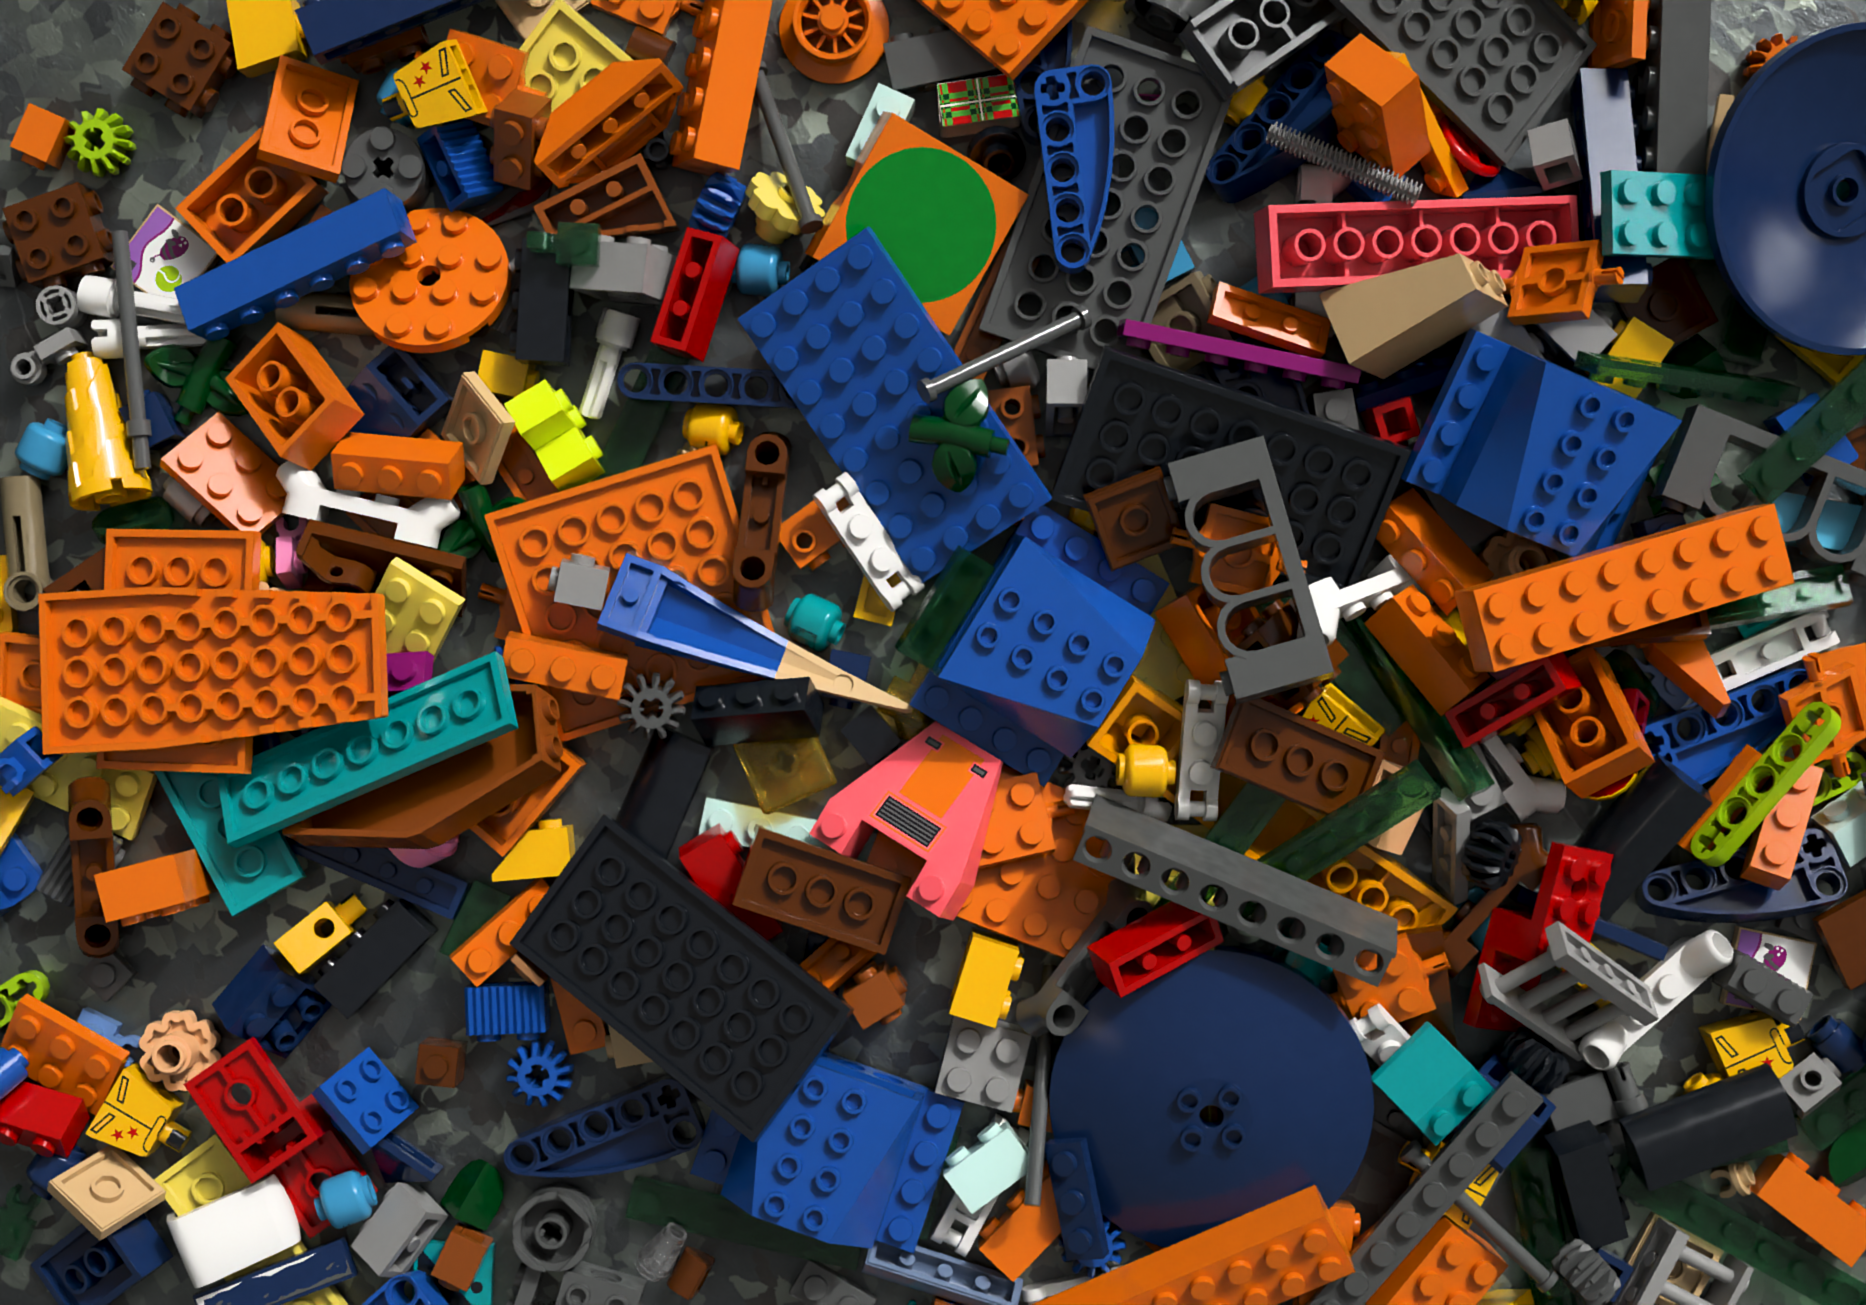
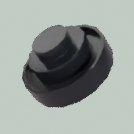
[967,126,1026,181]

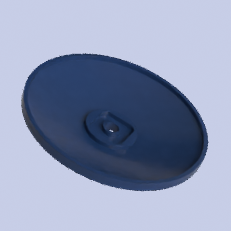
[1705,22,1866,355]
[1049,945,1374,1248]

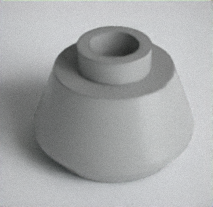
[993,341,1040,389]

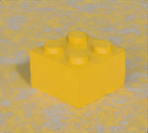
[949,928,1024,1028]

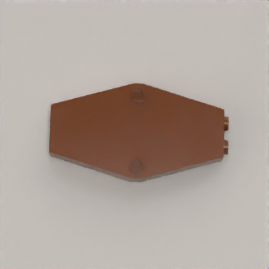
[282,684,563,849]

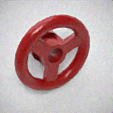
[1438,116,1501,178]

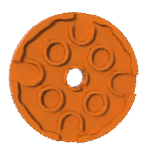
[349,208,512,353]

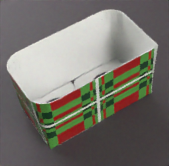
[937,74,1021,138]

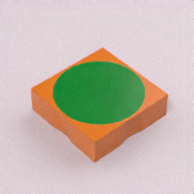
[805,111,1029,336]

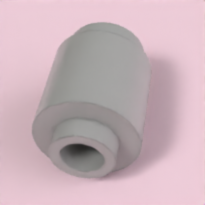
[163,476,217,528]

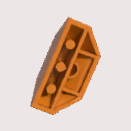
[534,58,683,189]

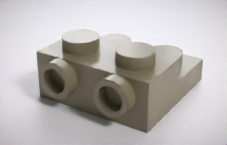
[1149,271,1240,372]

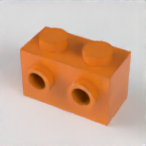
[779,497,850,571]

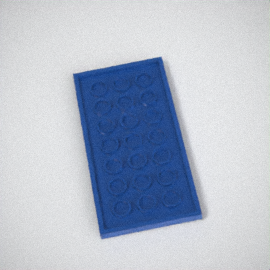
[737,226,1052,583]

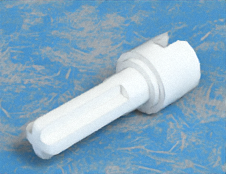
[77,275,186,324]
[579,306,641,419]
[91,318,207,359]
[1063,784,1172,823]

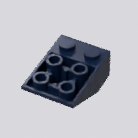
[336,346,453,445]

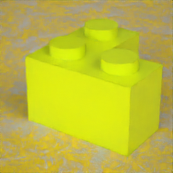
[504,379,605,491]

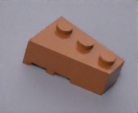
[533,153,680,243]

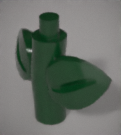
[143,337,249,426]
[908,379,1010,493]
[437,480,526,573]

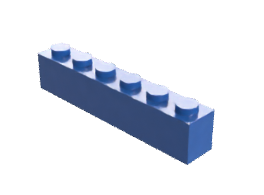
[174,188,417,341]

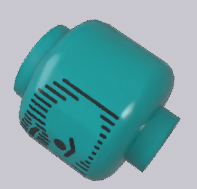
[784,593,846,652]

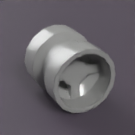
[35,285,88,329]

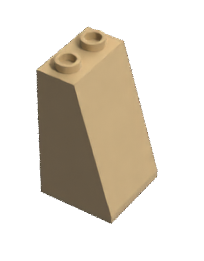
[1319,253,1508,379]

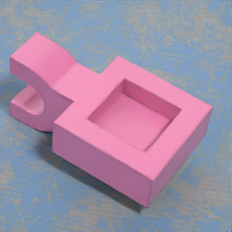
[275,517,310,590]

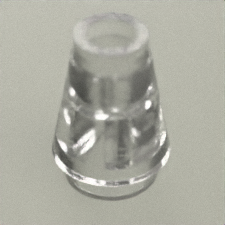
[636,1223,687,1282]

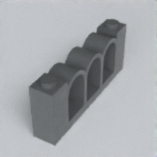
[1651,404,1866,589]
[1163,436,1334,704]

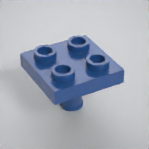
[311,1047,419,1155]

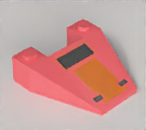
[809,721,1003,921]

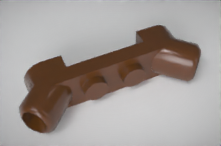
[732,432,792,612]
[68,776,120,958]
[1443,823,1549,979]

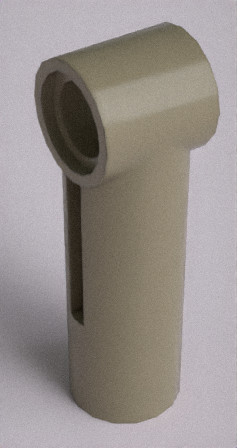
[275,292,376,337]
[0,475,53,612]

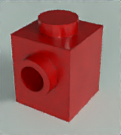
[1360,396,1420,446]

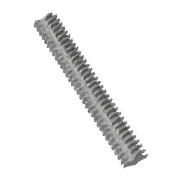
[1266,121,1423,207]

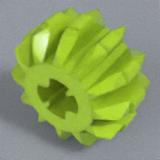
[63,108,137,178]

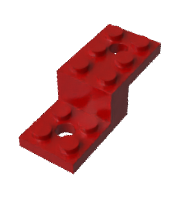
[1463,842,1613,1032]
[183,1037,379,1239]

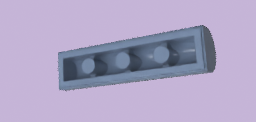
[861,1240,1024,1305]

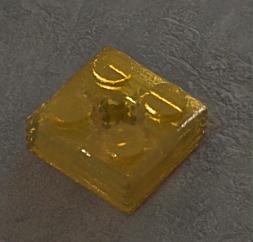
[733,737,837,815]

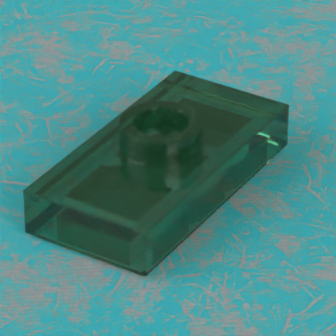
[439,879,511,956]

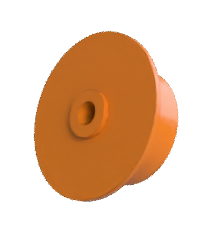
[779,0,889,84]

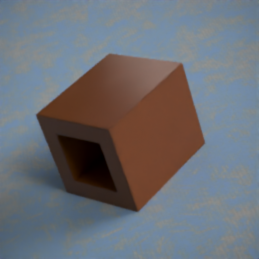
[431,1222,494,1292]

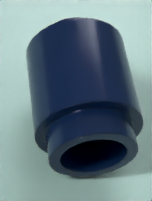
[1807,1015,1866,1074]

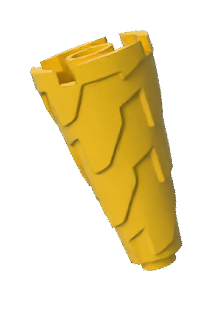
[64,352,153,511]

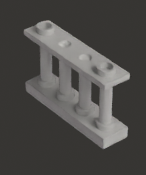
[1477,921,1659,1061]
[1612,1217,1754,1305]

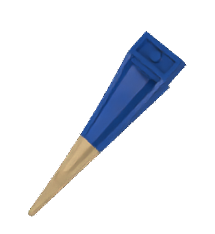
[597,553,913,713]

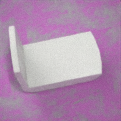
[166,1174,301,1289]

